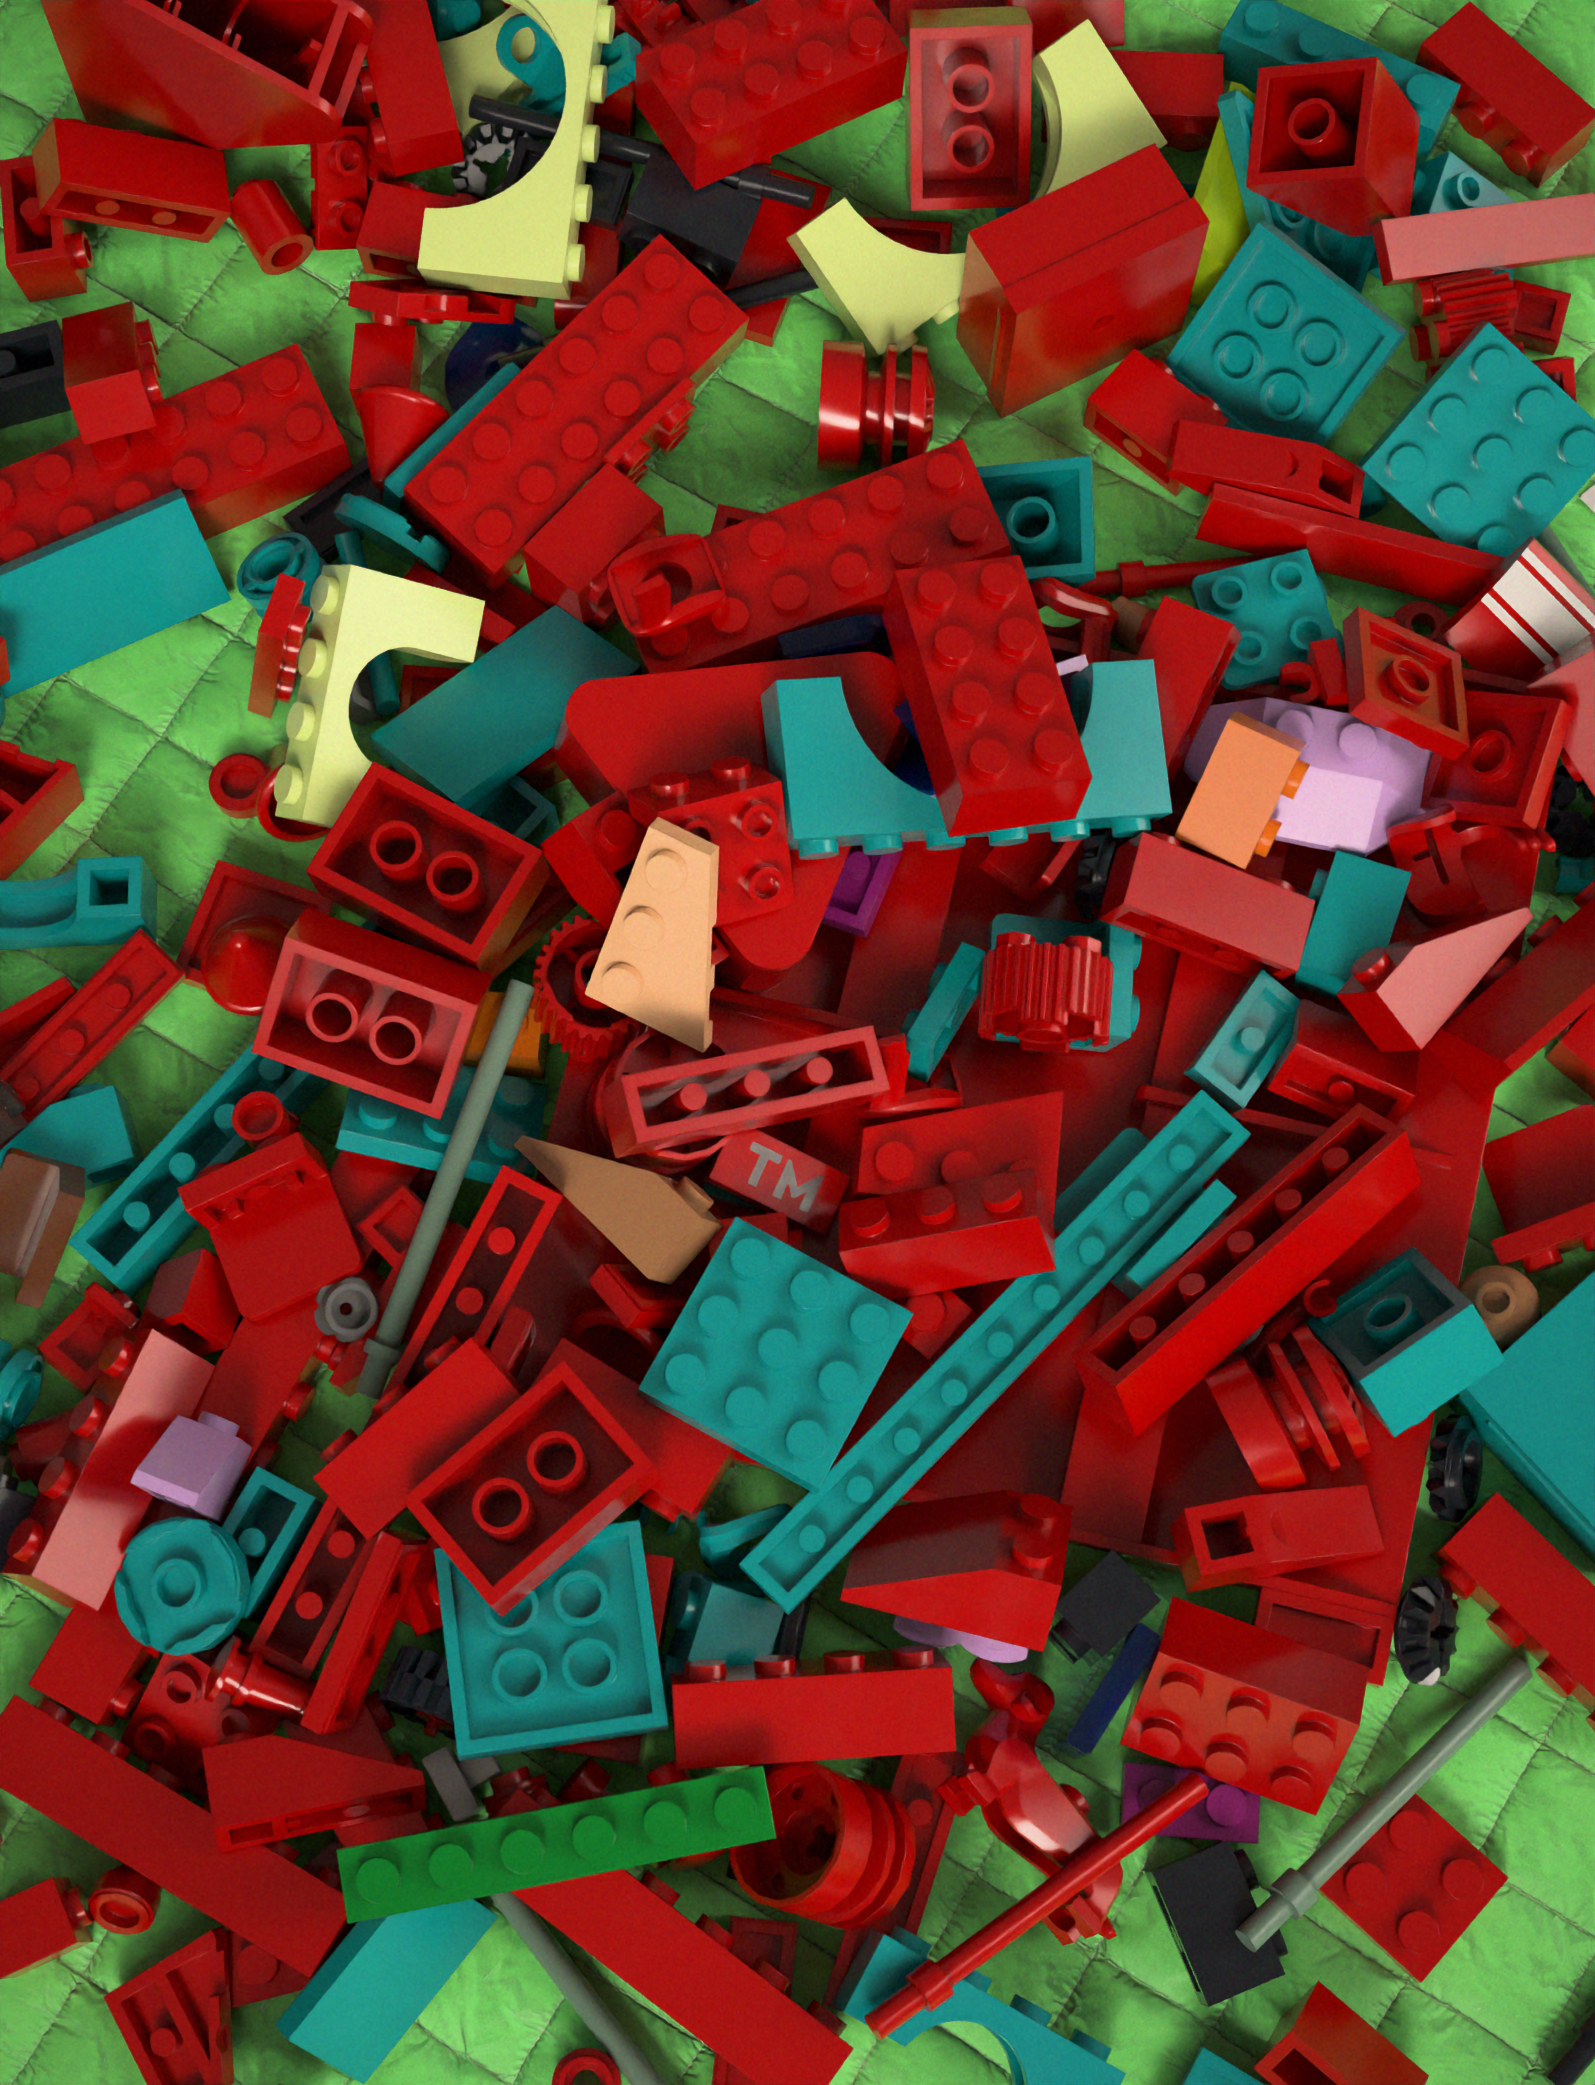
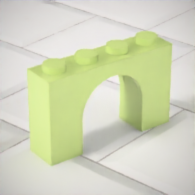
[274,564,485,828]

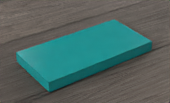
[0,488,232,699]
[369,605,642,810]

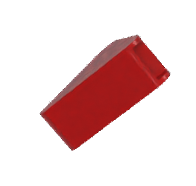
[40,0,376,149]
[554,651,908,993]

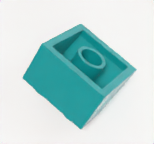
[976,456,1096,588]
[1305,1246,1506,1438]

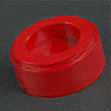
[209,753,267,819]

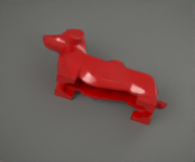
[936,1657,1123,1945]

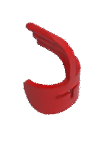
[1386,803,1556,923]

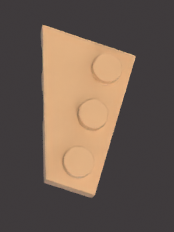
[585,817,719,1053]

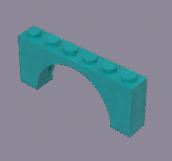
[760,659,1172,860]

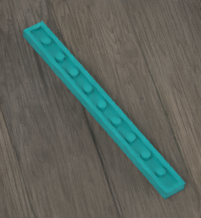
[739,1089,1251,1615]

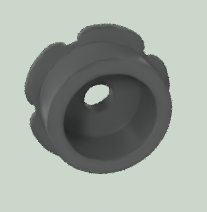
[314,1276,379,1342]

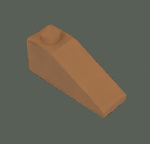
[514,1135,724,1285]

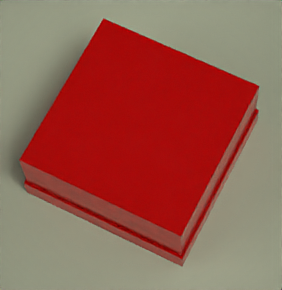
[956,143,1210,419]

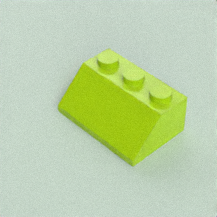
[1189,81,1256,306]

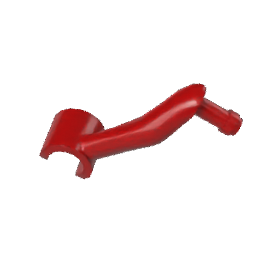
[1239,1272,1337,1371]

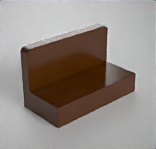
[0,1148,85,1309]

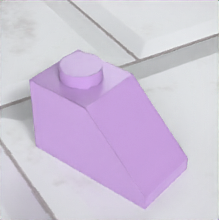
[130,1411,252,1523]

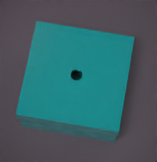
[1448,1270,1595,1564]

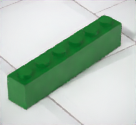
[336,1765,777,1924]

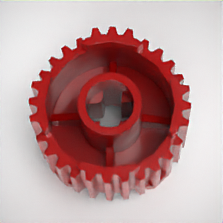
[1409,268,1526,384]
[530,915,652,1063]
[978,932,1114,1055]

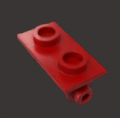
[308,126,367,251]

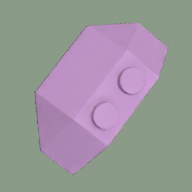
[1183,697,1433,858]

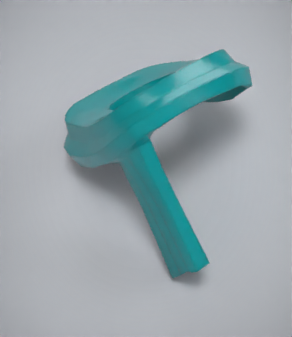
[695,1503,792,1579]

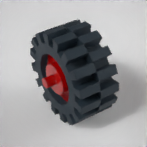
[378,1645,456,1740]

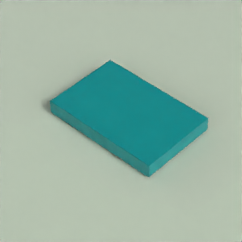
[274,1898,498,2084]

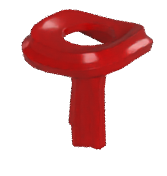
[607,534,728,637]
[1030,577,1119,665]
[854,1033,963,1125]

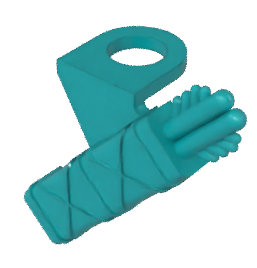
[496,13,642,157]

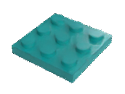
[1164,220,1409,448]
[1356,320,1595,558]
[636,1217,914,1494]
[434,1520,669,1761]

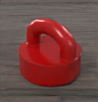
[87,1865,163,1935]

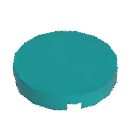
[333,493,451,576]
[114,1516,251,1656]

